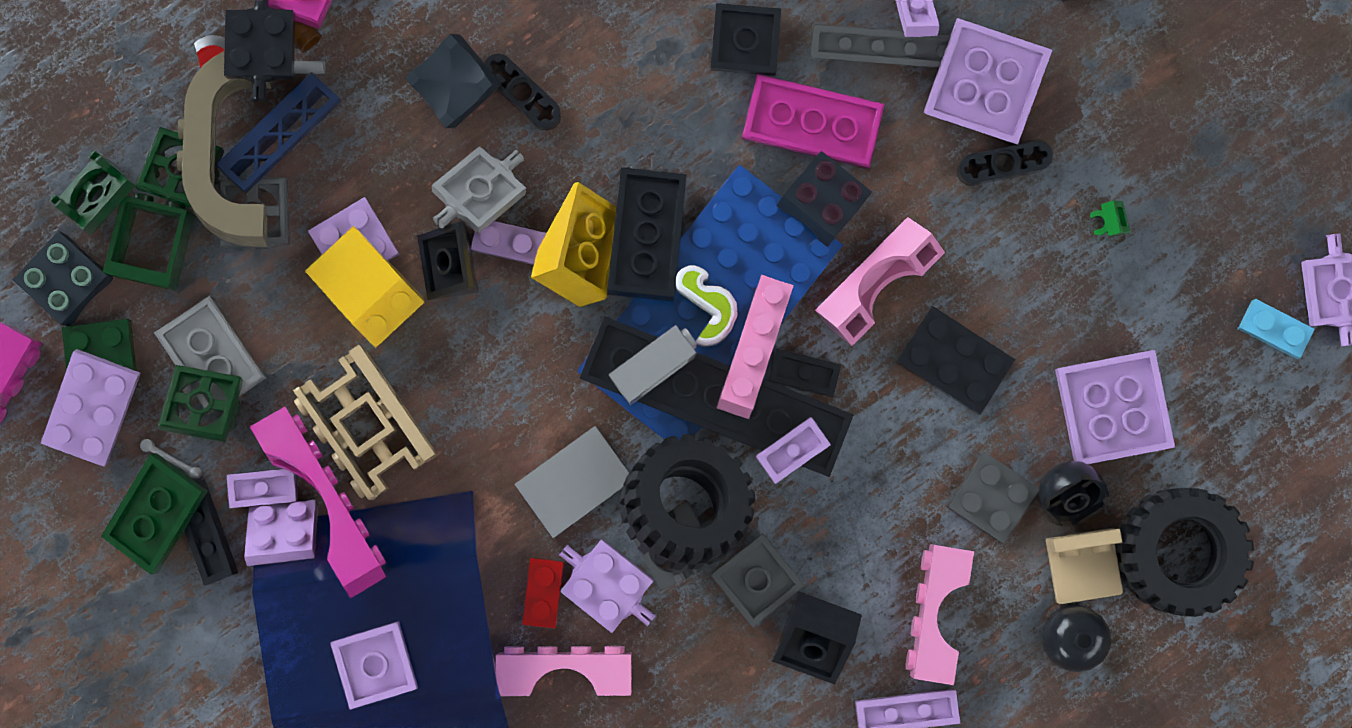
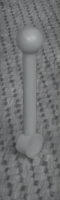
[140,439,202,480]

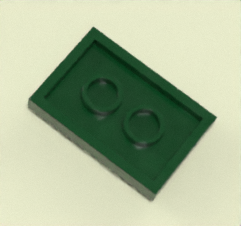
[101,453,208,575]

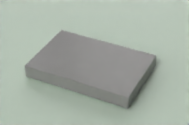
[154,296,266,415]
[514,426,629,538]

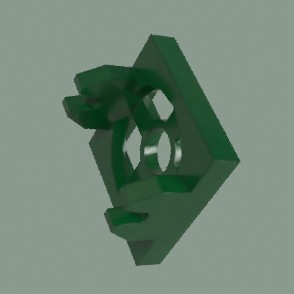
[135,127,224,208]
[49,150,135,236]
[158,365,243,442]

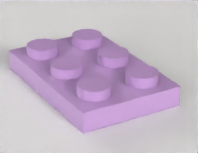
[41,349,141,467]

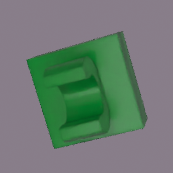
[1090,200,1131,236]

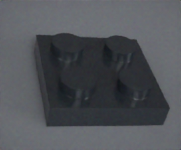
[710,3,781,76]

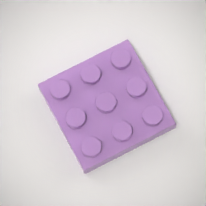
[924,18,1052,144]
[1055,350,1175,464]

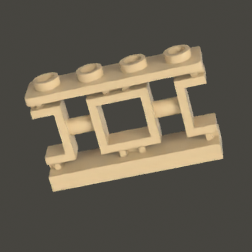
[293,344,439,500]

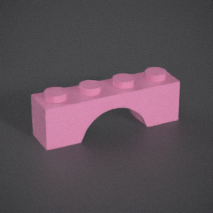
[815,217,945,346]
[717,275,794,419]
[906,544,974,685]
[496,646,632,696]

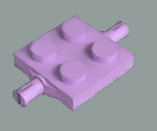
[1301,234,1352,346]
[559,538,656,633]

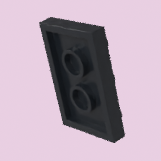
[895,306,1016,415]

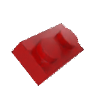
[522,558,564,629]

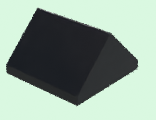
[417,222,478,300]

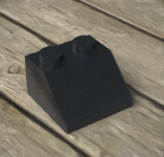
[772,592,862,685]

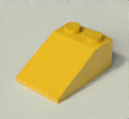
[531,182,617,307]
[305,225,424,348]

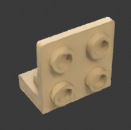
[1045,528,1123,604]

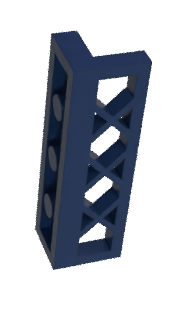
[216,72,341,194]

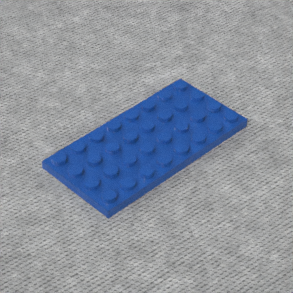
[577,164,843,441]

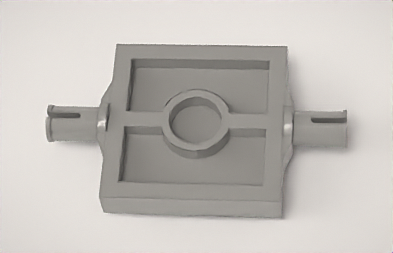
[432,146,526,234]

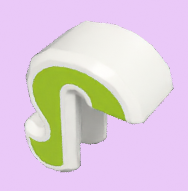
[676,265,738,348]

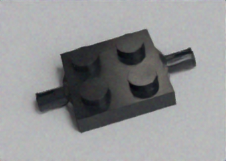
[224,0,295,102]

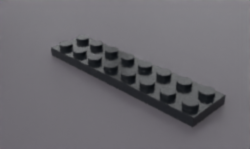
[579,316,854,477]

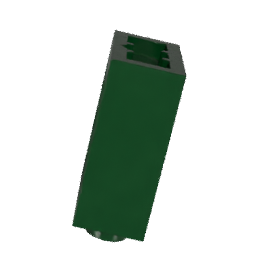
[103,192,195,291]

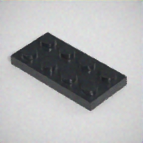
[607,167,687,302]

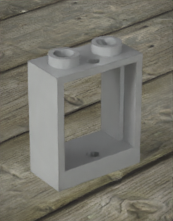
[609,325,697,406]

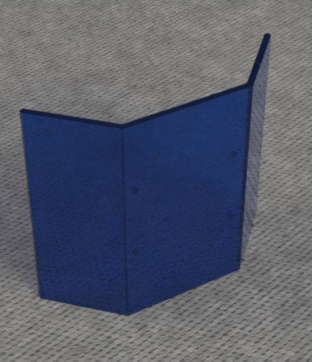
[252,491,509,728]

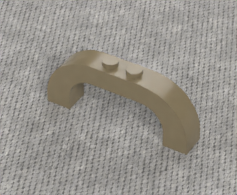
[177,52,271,247]

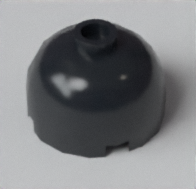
[1038,461,1109,526]
[1043,605,1112,672]

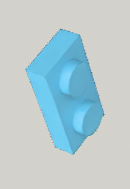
[1238,299,1315,359]

